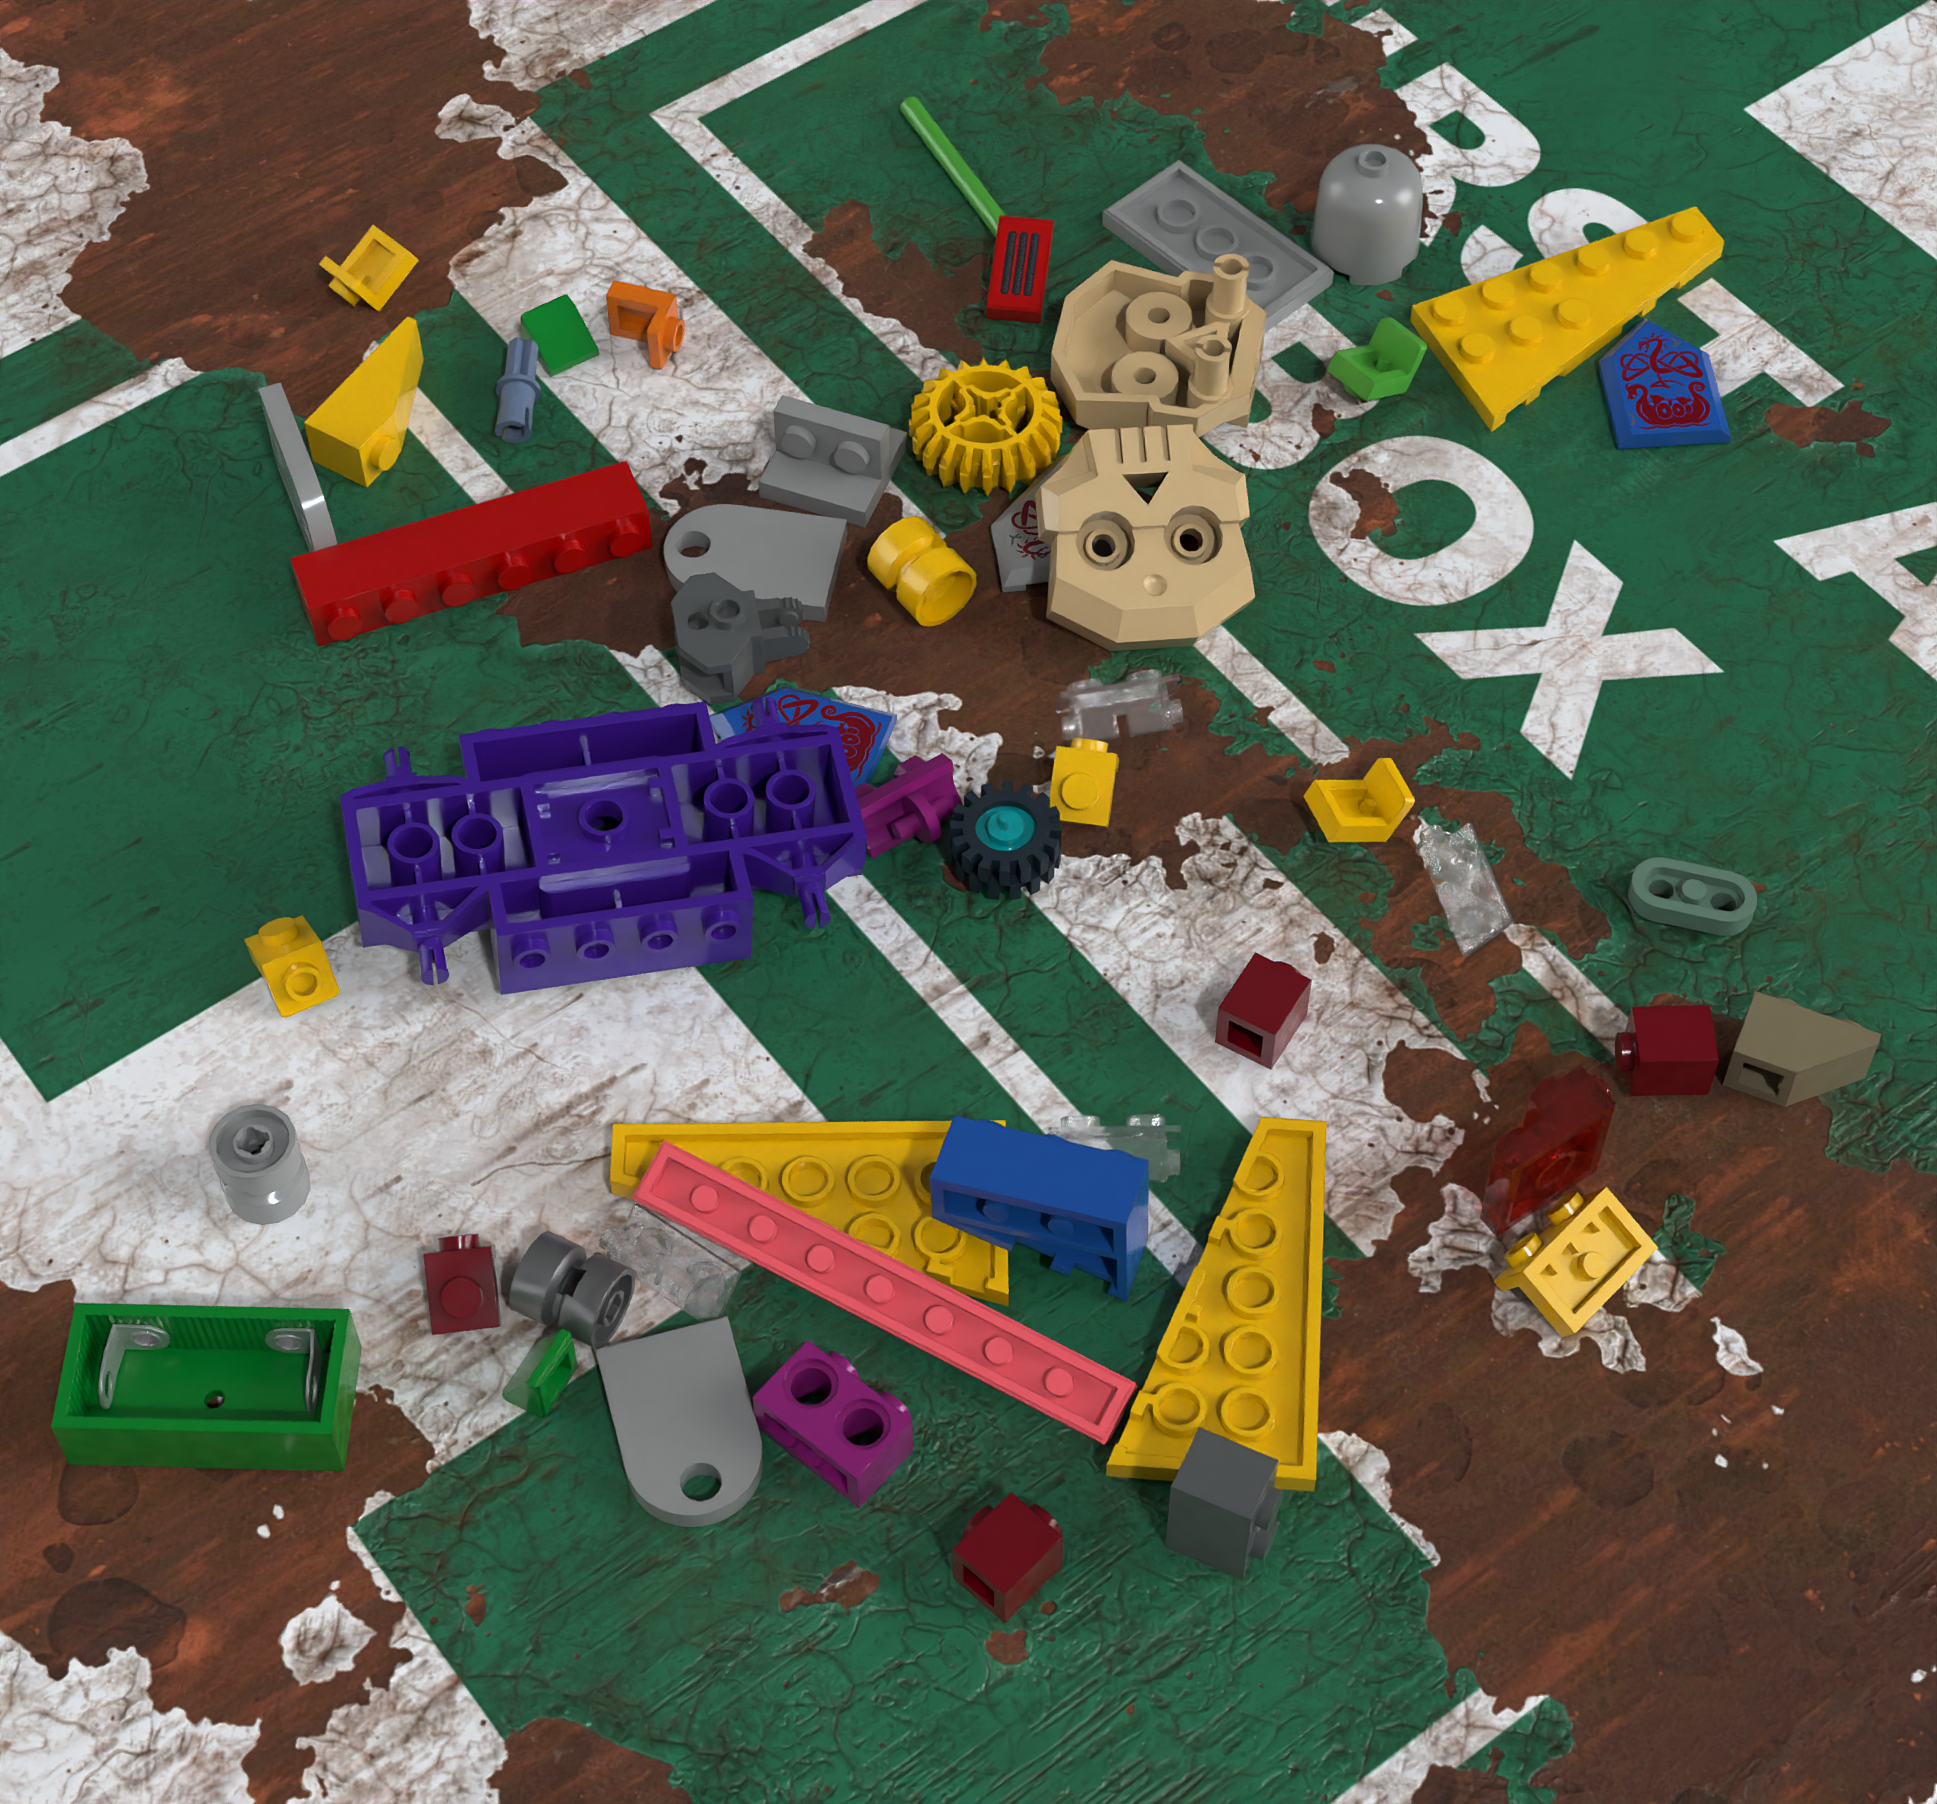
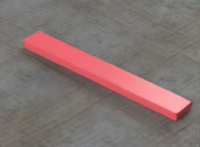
[632,1140,1138,1447]

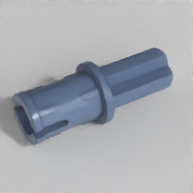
[495,337,541,443]

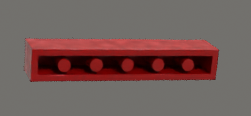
[290,461,653,647]

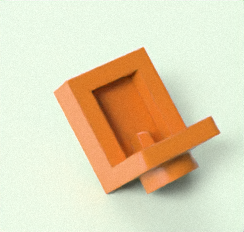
[606,280,685,370]

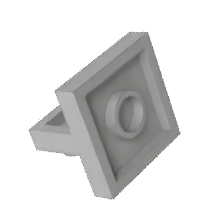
[758,395,907,527]

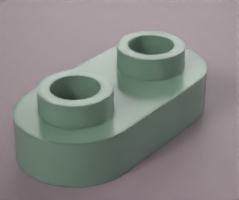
[1628,857,1757,936]

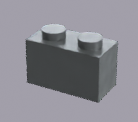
[1165,1427,1284,1580]

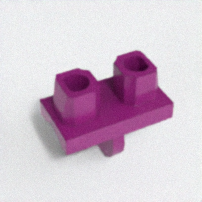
[855,753,963,859]

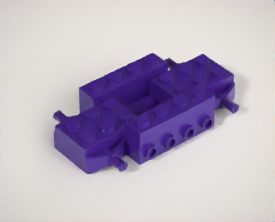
[340,697,867,995]

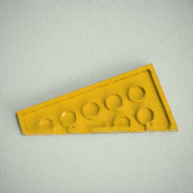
[1410,206,1725,432]
[1106,1117,1327,1492]
[610,1120,1009,1307]

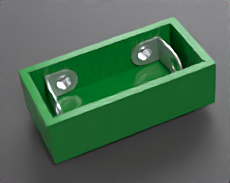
[51,1303,362,1471]

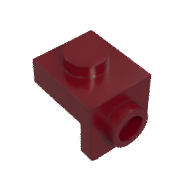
[423,1233,502,1335]

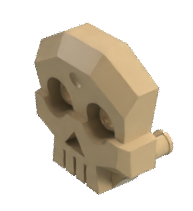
[1051,254,1267,438]
[1035,424,1255,651]

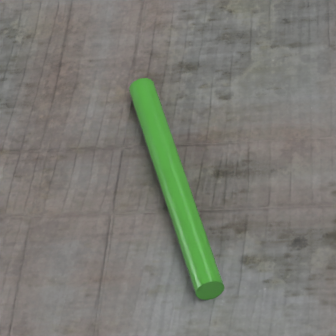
[900,97,1006,237]

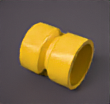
[867,516,976,627]

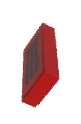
[986,215,1054,323]

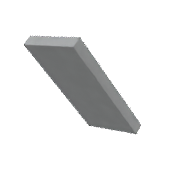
[1102,160,1334,333]

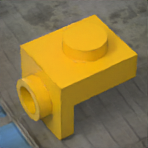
[319,225,419,312]
[1049,738,1120,829]
[1303,758,1415,842]
[244,915,340,1017]

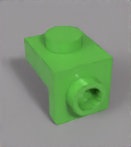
[1327,317,1427,401]

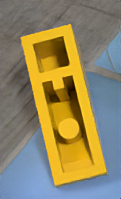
[304,316,424,488]

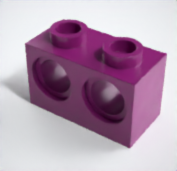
[753,1340,913,1508]

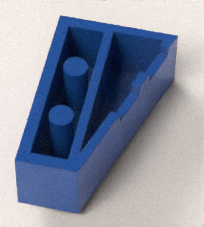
[930,1115,1149,1302]

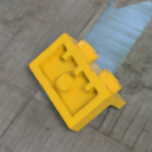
[1494,1187,1658,1338]

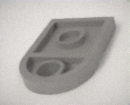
[258,382,337,552]
[664,504,848,622]
[595,1316,764,1527]

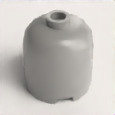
[1311,144,1423,285]

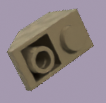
[1723,991,1882,1107]

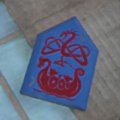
[1598,317,1731,449]
[709,686,897,788]

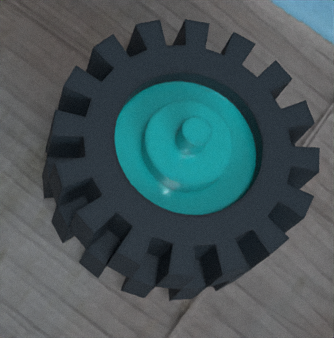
[950,781,1062,900]

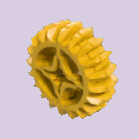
[909,357,1062,497]

